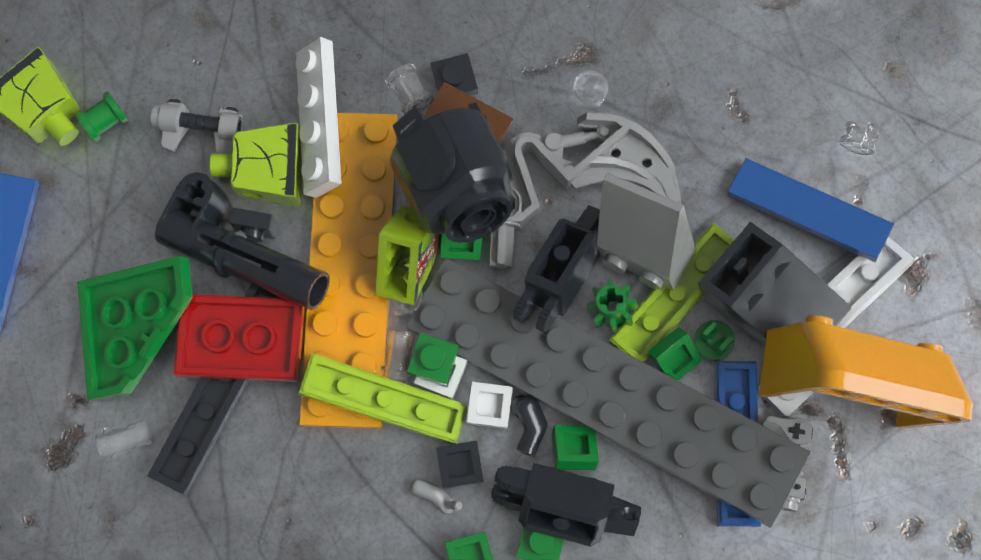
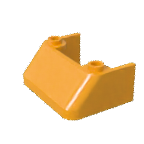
[759,315,973,428]

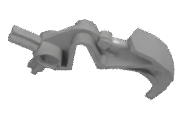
[489,112,681,269]

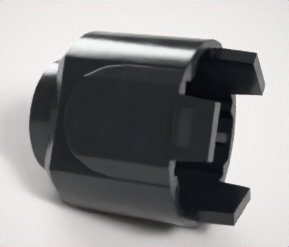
[390,102,513,243]

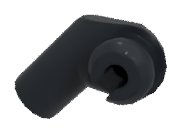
[510,395,547,458]

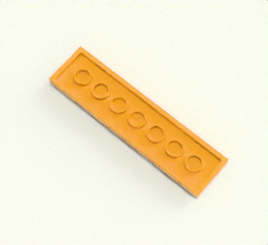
[299,113,398,429]

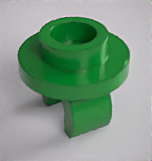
[694,320,735,361]

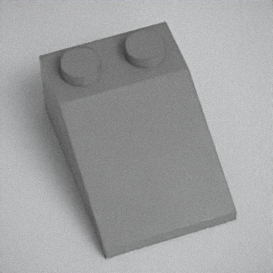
[597,172,696,291]

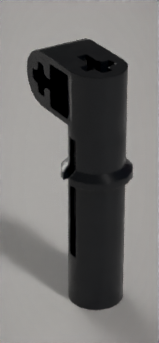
[155,172,330,310]

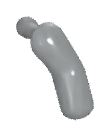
[410,479,462,514]

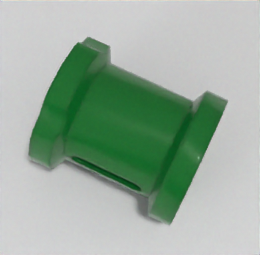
[75,91,129,142]

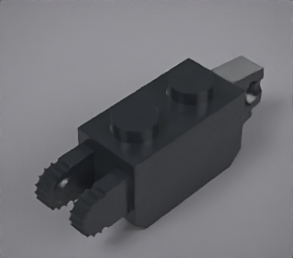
[513,205,601,333]
[491,463,641,547]

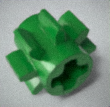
[586,279,638,333]

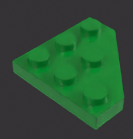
[77,256,193,401]

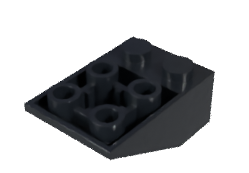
[698,222,851,345]

